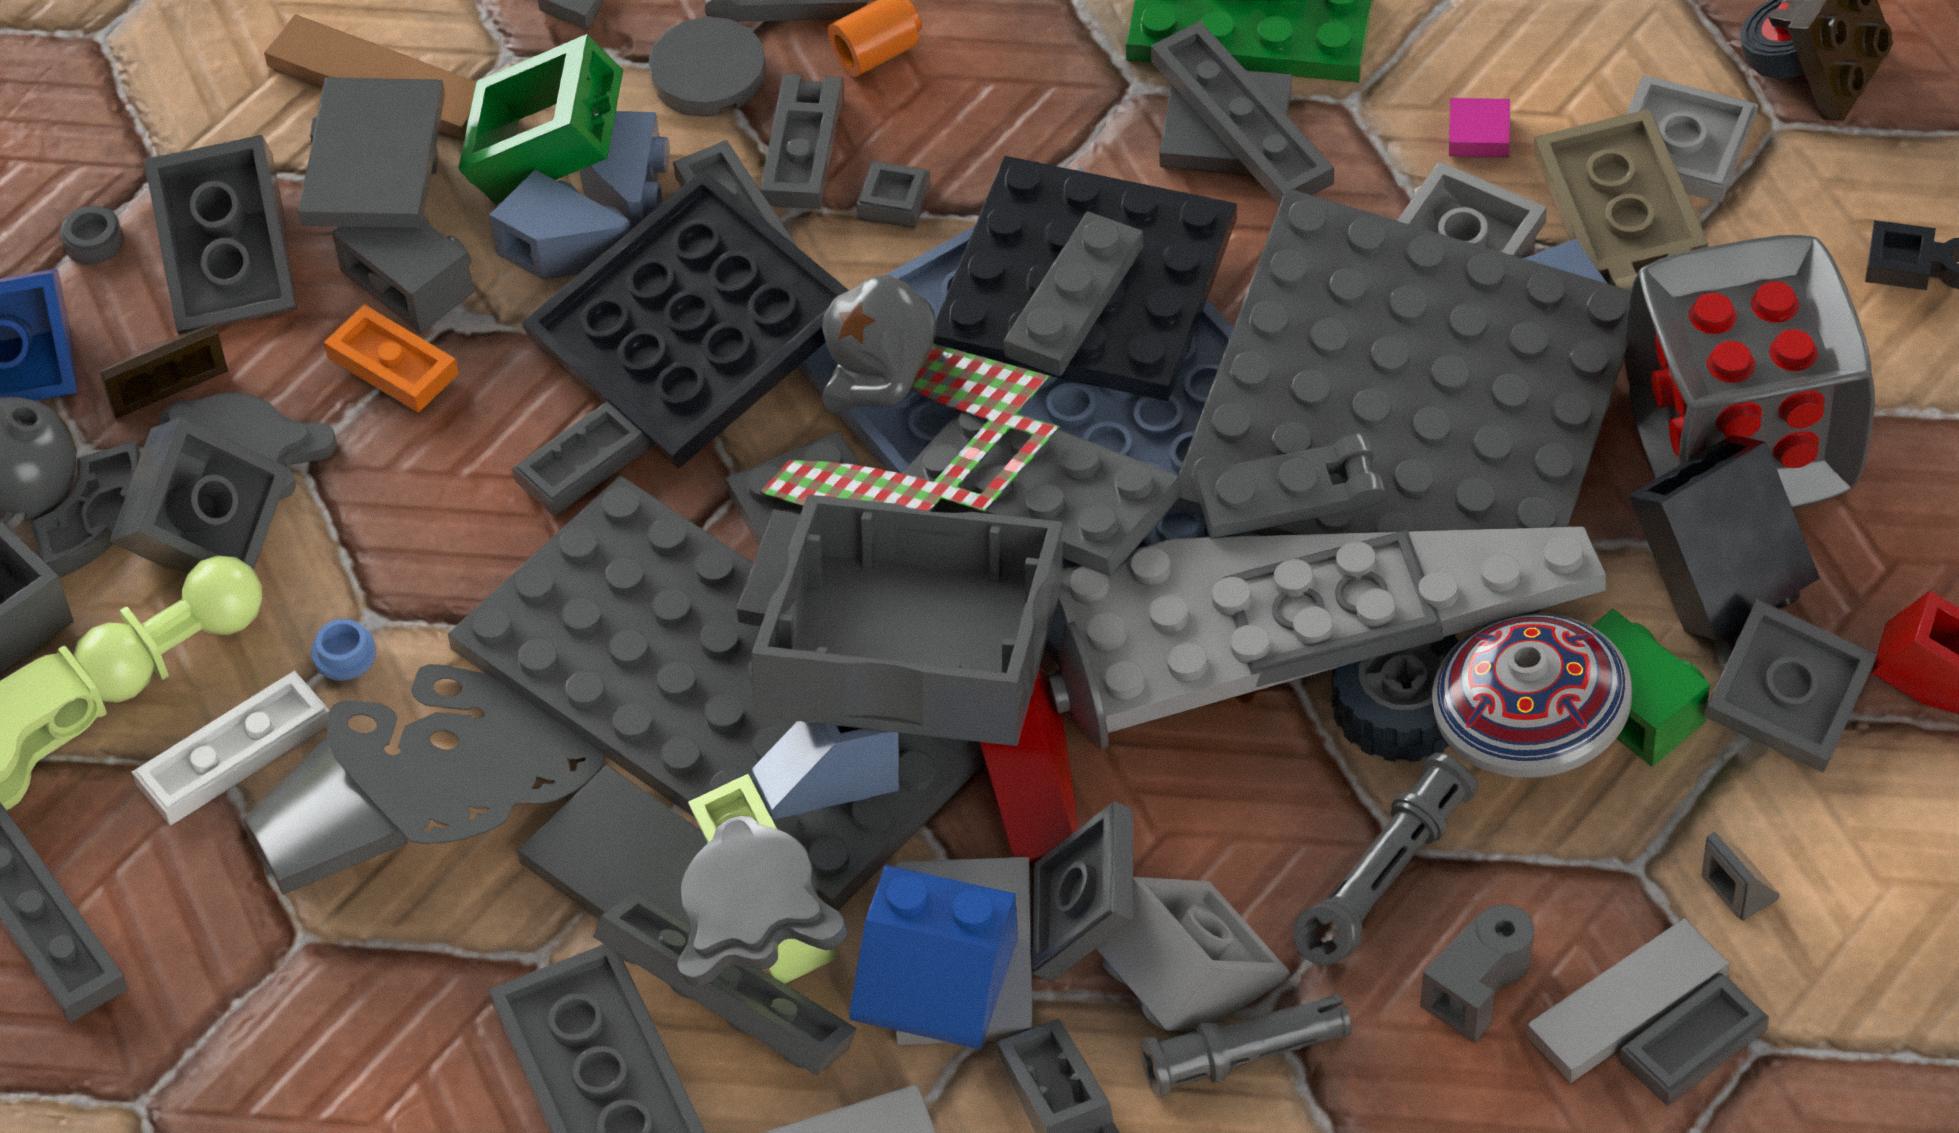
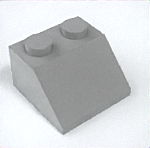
[1096,877,1290,1031]

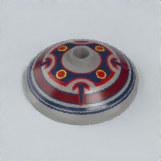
[1432,613,1632,778]

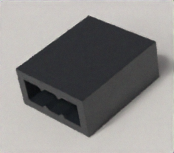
[1629,435,1820,641]

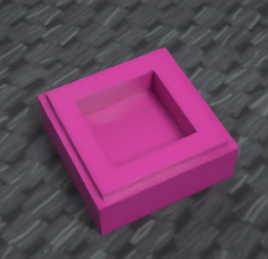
[1449,98,1510,158]

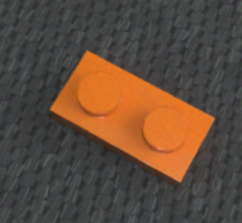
[323,304,459,413]

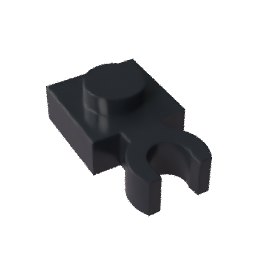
[1865,220,1959,290]

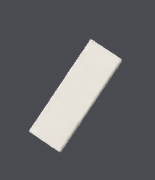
[132,670,330,826]

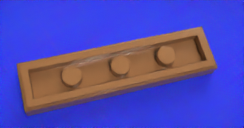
[264,14,476,141]

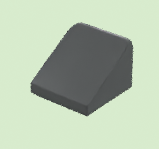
[1702,832,1780,920]

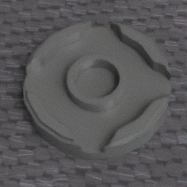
[648,16,767,117]

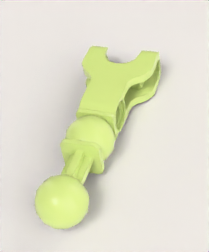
[0,556,262,811]

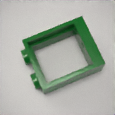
[458,34,624,204]

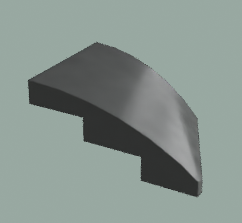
[243,737,406,895]

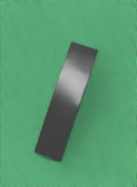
[996,1018,1120,1133]

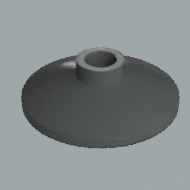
[1047,621,1109,750]

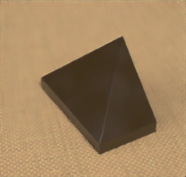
[100,324,228,419]

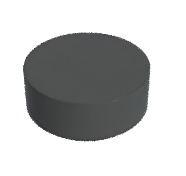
[60,206,123,264]

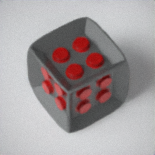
[1625,235,1875,509]

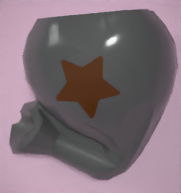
[822,275,936,415]

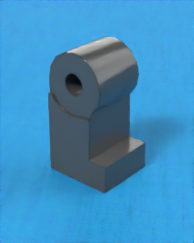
[1420,904,1535,1043]

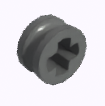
[1293,899,1362,965]

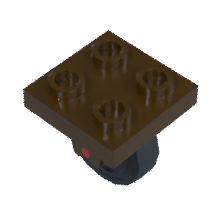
[1740,0,1894,121]

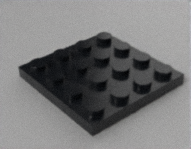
[933,156,1237,402]
[522,169,849,469]

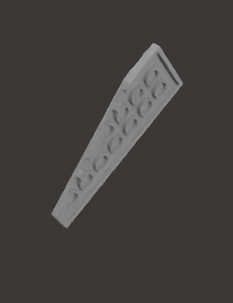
[1058,527,1606,733]

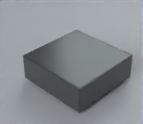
[856,161,931,228]

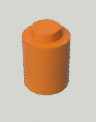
[828,0,922,77]

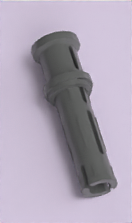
[1325,753,1478,924]
[1140,993,1351,1098]

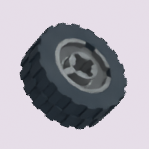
[1332,633,1459,762]

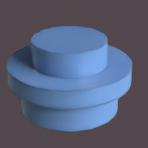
[311,619,376,680]

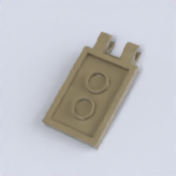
[1534,109,1708,291]

